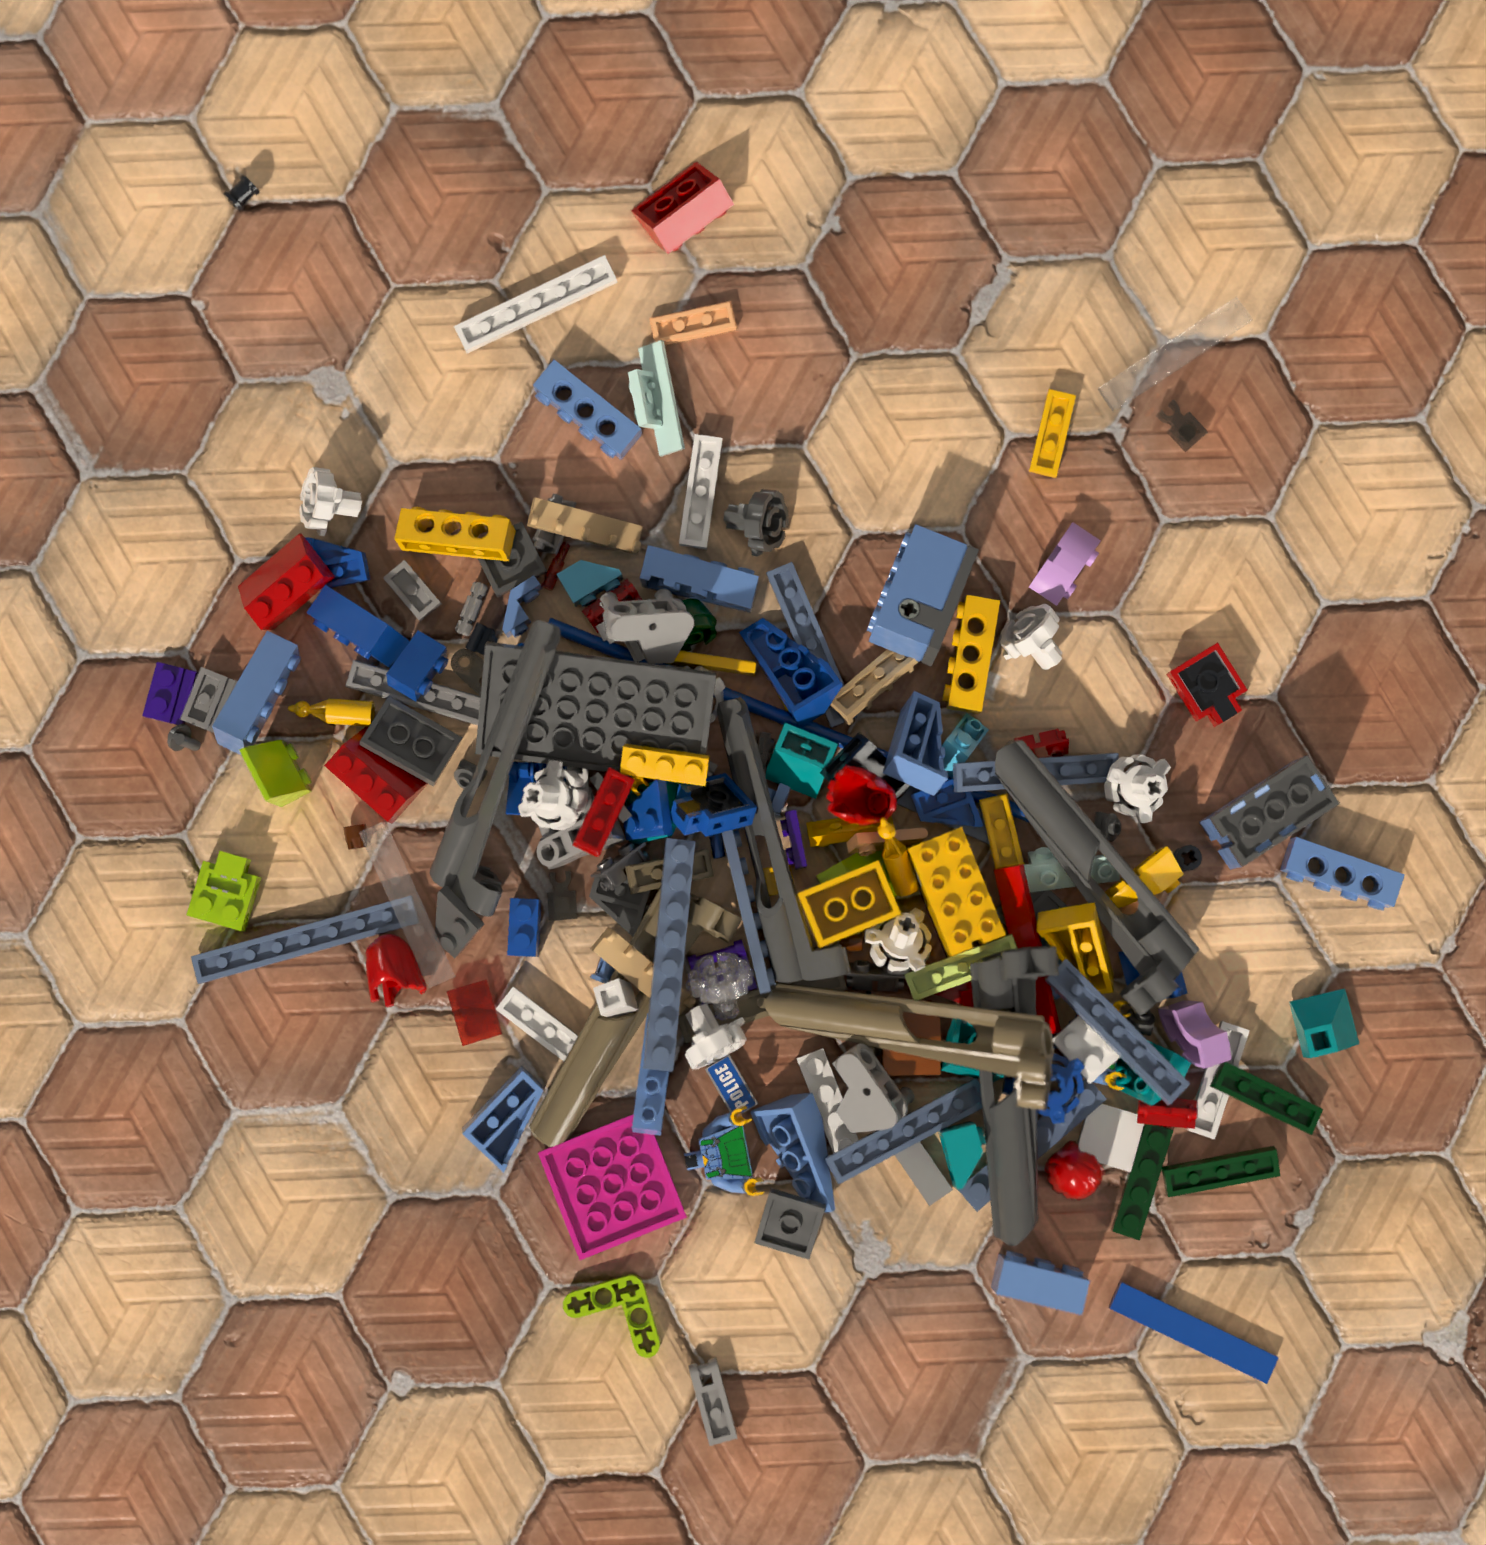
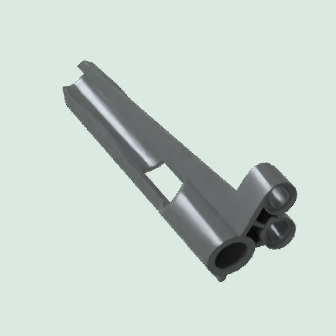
[429,620,561,916]
[716,697,851,983]
[995,740,1199,1016]
[970,946,1059,1246]

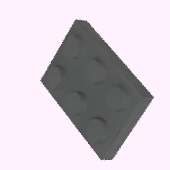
[359,696,463,787]

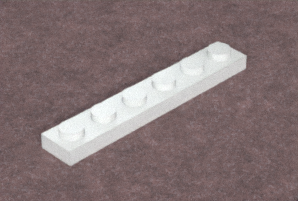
[454,255,617,353]

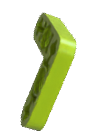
[563,1274,660,1358]

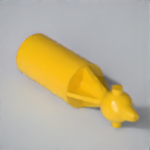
[288,698,375,727]
[878,818,919,896]

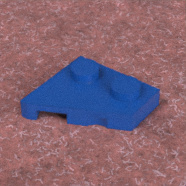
[305,537,371,591]
[910,778,983,827]
[624,780,673,841]

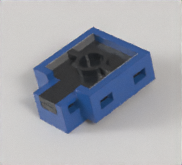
[670,773,757,837]

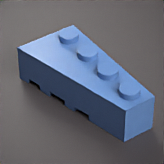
[640,545,759,613]
[212,631,301,756]

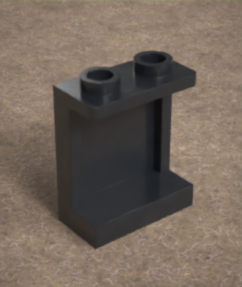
[820,732,910,799]

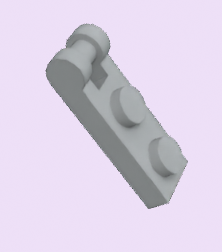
[688,1358,738,1446]

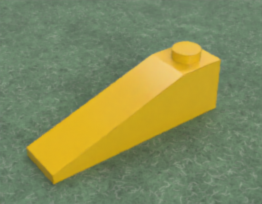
[1105,846,1184,908]

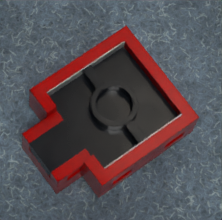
[1166,642,1248,727]

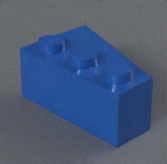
[306,585,410,668]

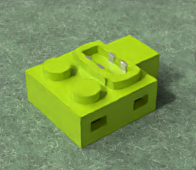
[186,851,262,932]

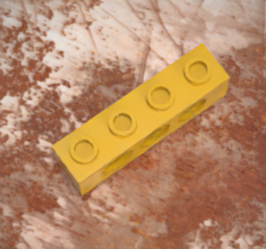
[394,507,516,561]
[942,595,1000,714]

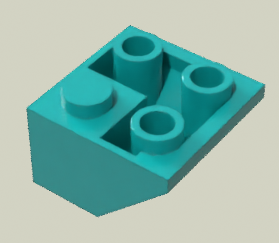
[1289,988,1359,1058]
[1115,1040,1191,1106]

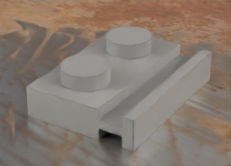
[179,667,238,733]

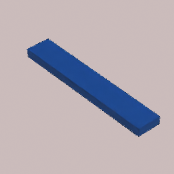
[1108,1281,1279,1384]

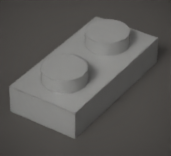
[383,560,442,622]

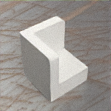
[593,978,639,1018]

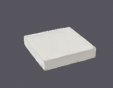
[1077,1104,1144,1172]

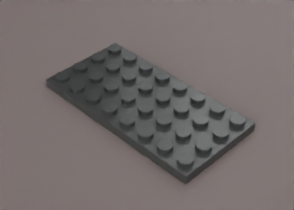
[475,641,717,772]

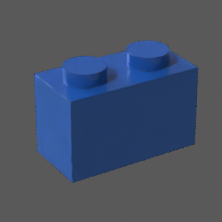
[386,630,449,702]
[507,898,542,957]

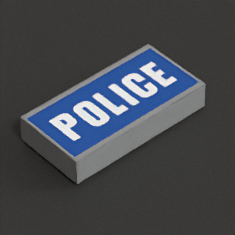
[705,1054,758,1114]

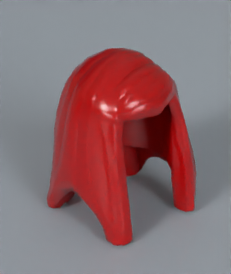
[826,766,897,825]
[366,934,427,1008]
[1044,1141,1105,1201]

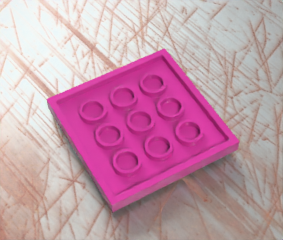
[538,1114,687,1260]

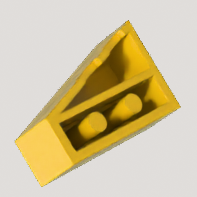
[1037,902,1114,994]

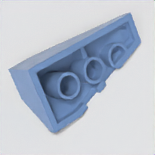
[751,1093,835,1213]

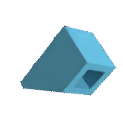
[557,560,624,607]
[942,713,989,778]

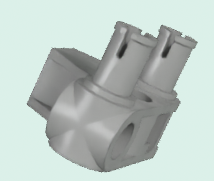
[600,589,694,664]
[537,787,626,869]
[836,1043,915,1133]

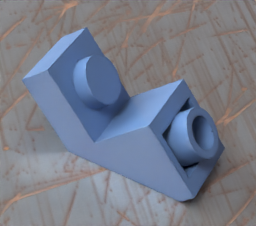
[502,575,542,638]

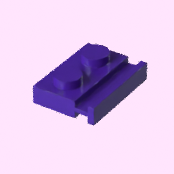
[142,662,198,725]
[780,810,807,870]

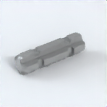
[455,582,488,636]

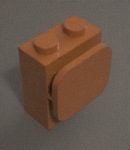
[881,1000,941,1076]

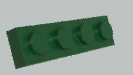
[1210,1062,1323,1135]
[1111,1124,1174,1241]
[1162,1146,1281,1198]

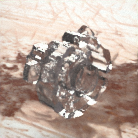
[686,952,754,1020]

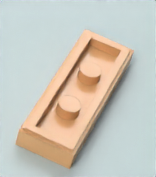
[649,301,737,345]

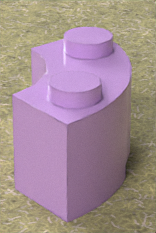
[1029,522,1100,606]
[1158,1000,1232,1069]

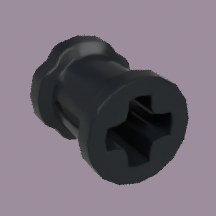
[223,174,260,212]
[1173,845,1202,872]

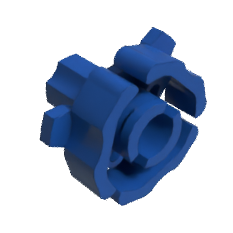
[1015,1053,1085,1124]

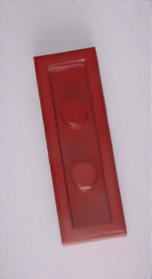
[572,767,635,858]

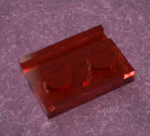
[447,979,503,1046]

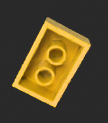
[797,860,901,948]

